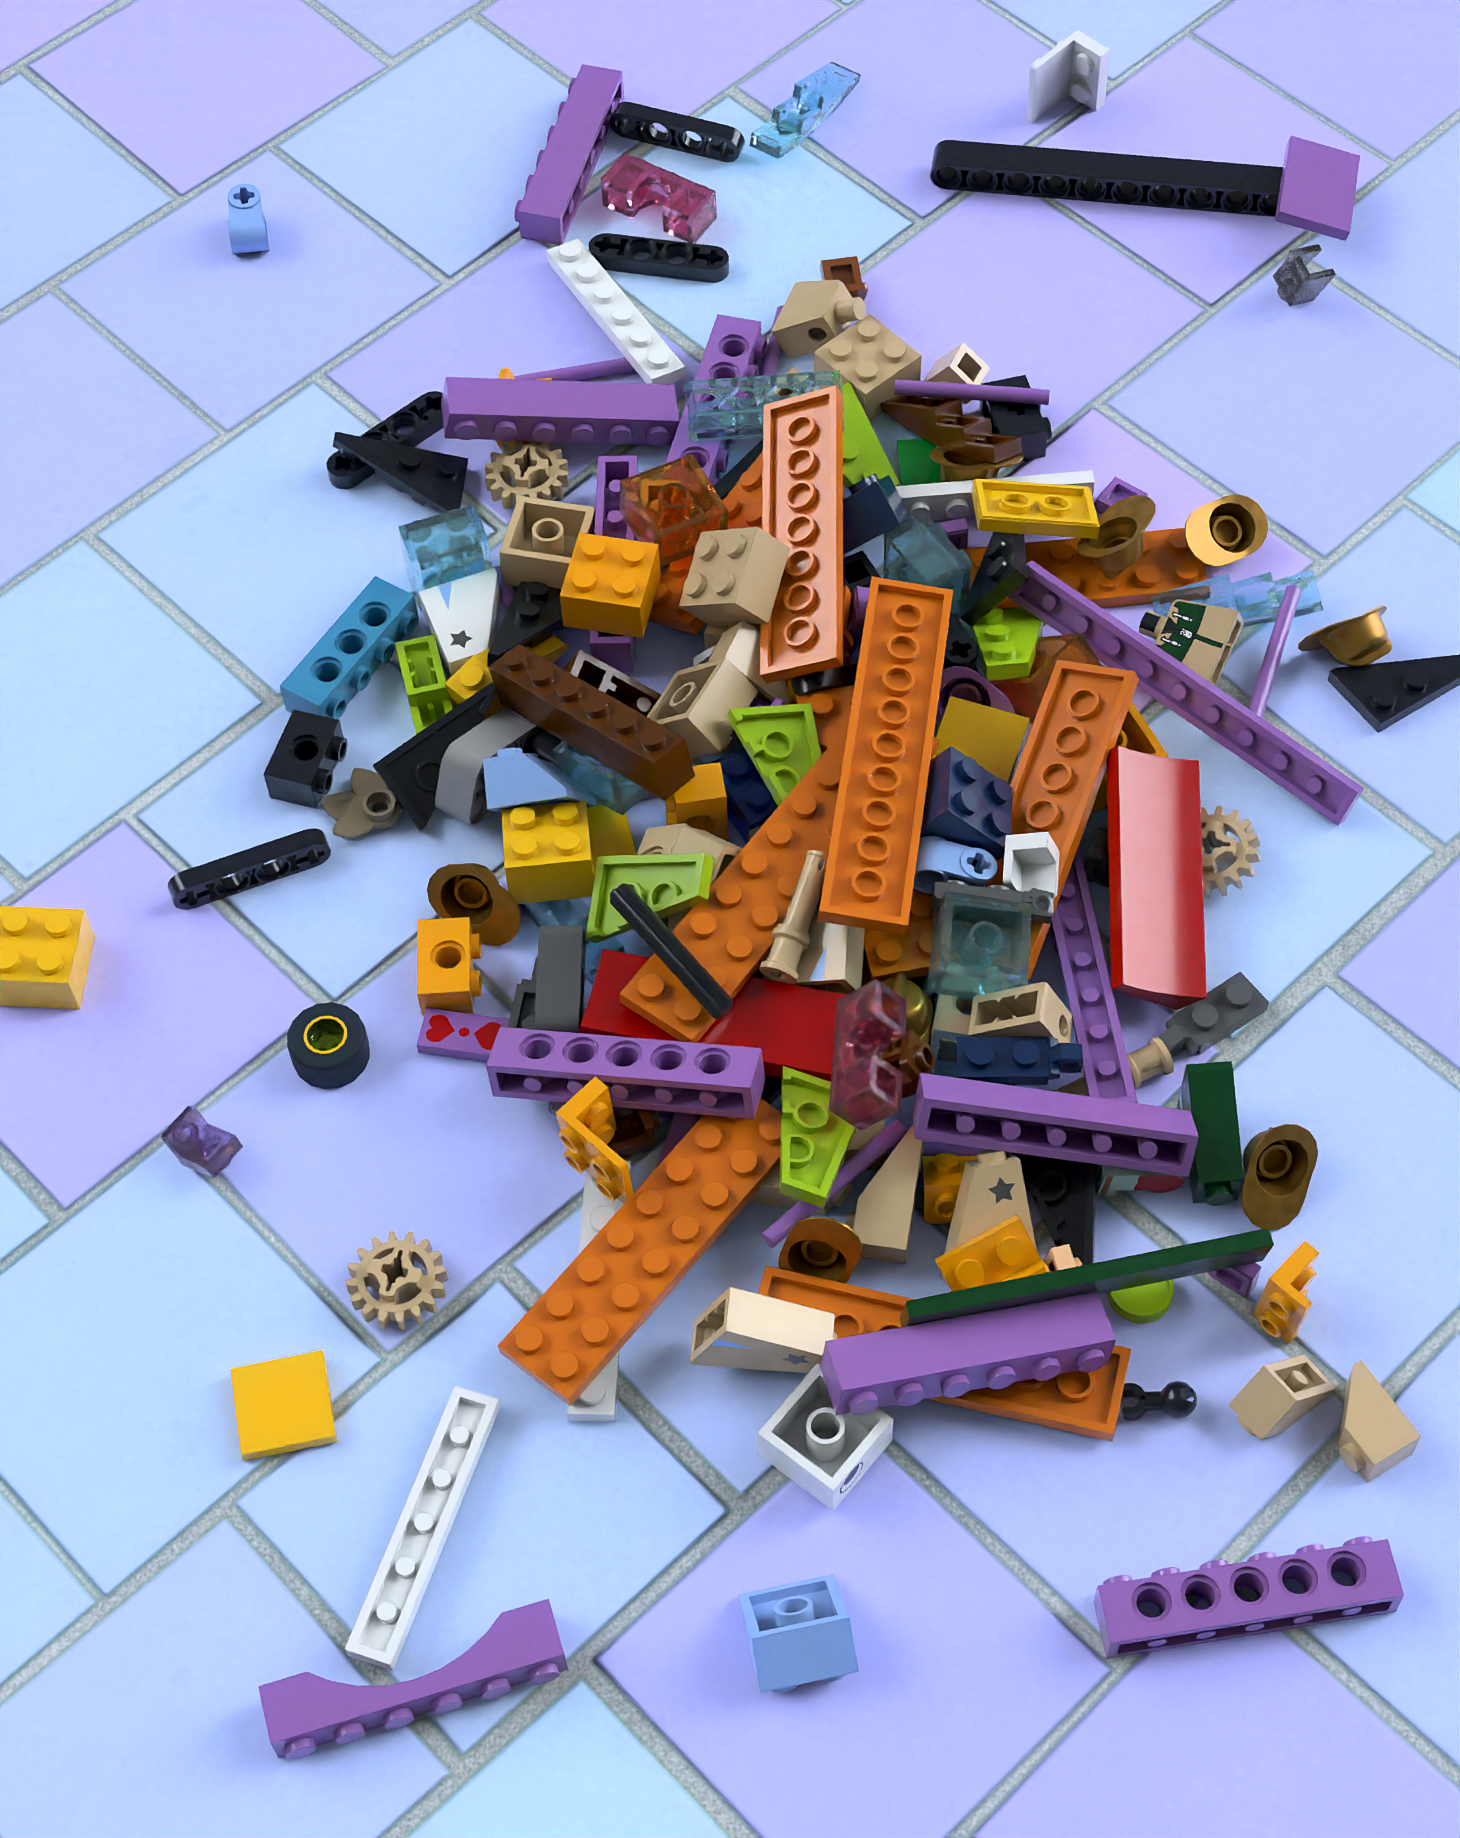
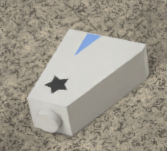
[419,568,501,678]

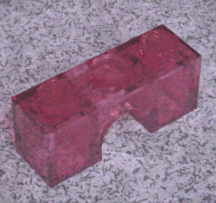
[601,152,717,243]
[829,979,907,1131]

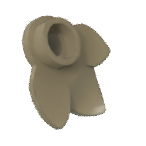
[321,768,402,839]

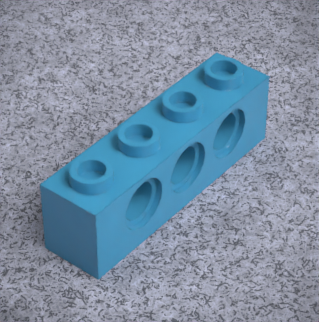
[280,576,419,719]

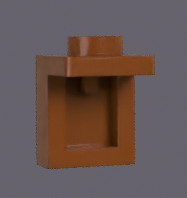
[819,256,868,301]

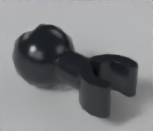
[1122,1381,1197,1421]

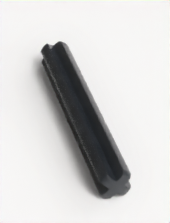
[610,883,733,1019]

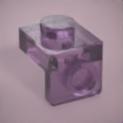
[161,1106,243,1179]

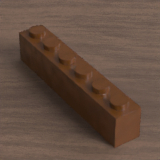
[488,644,695,801]

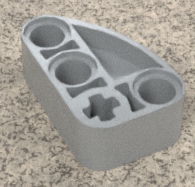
[435,709,541,826]

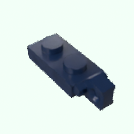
[956,1037,1083,1085]

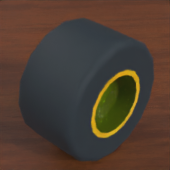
[287,1002,370,1089]

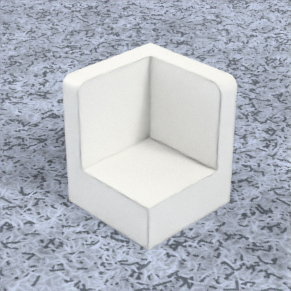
[1003,832,1060,898]

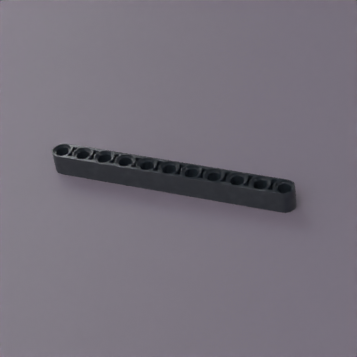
[930,140,1283,217]

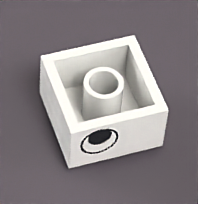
[757,1363,893,1511]

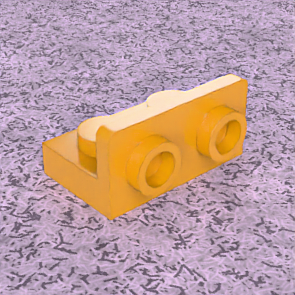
[934,1215,1050,1292]
[1253,1241,1320,1344]

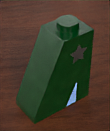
[1177,1061,1244,1206]

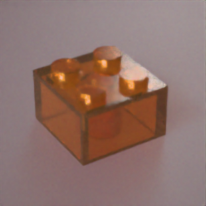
[620,454,729,567]

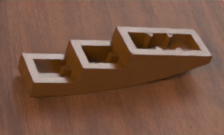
[880,395,1022,463]

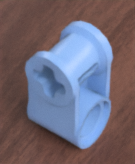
[228,184,269,254]
[913,836,998,894]

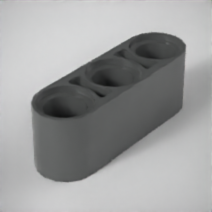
[535,925,586,1033]

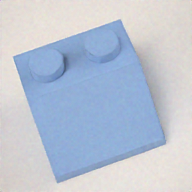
[483,748,597,813]
[738,1574,859,1693]

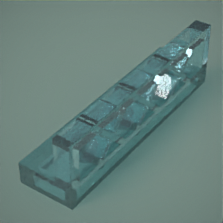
[684,370,844,442]

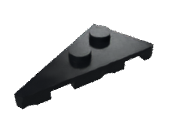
[332,431,469,525]
[960,532,1027,628]
[487,581,567,667]
[1327,654,1460,733]
[373,682,497,832]
[1011,1152,1097,1265]

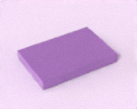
[1275,135,1360,241]

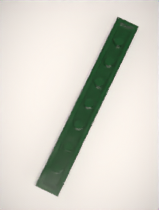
[900,1228,1274,1327]

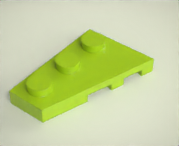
[839,381,900,491]
[968,607,1046,681]
[727,703,822,806]
[585,853,714,944]
[780,1066,868,1208]

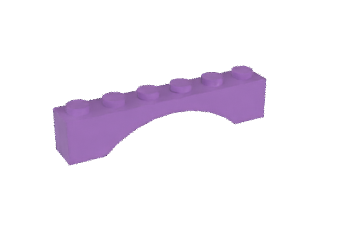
[258,1598,568,1759]

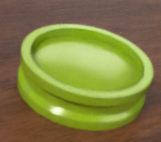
[1107,1279,1174,1324]

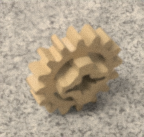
[485,441,569,510]
[1201,805,1261,898]
[346,1231,448,1331]

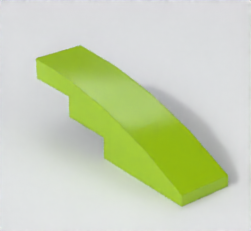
[395,634,452,734]

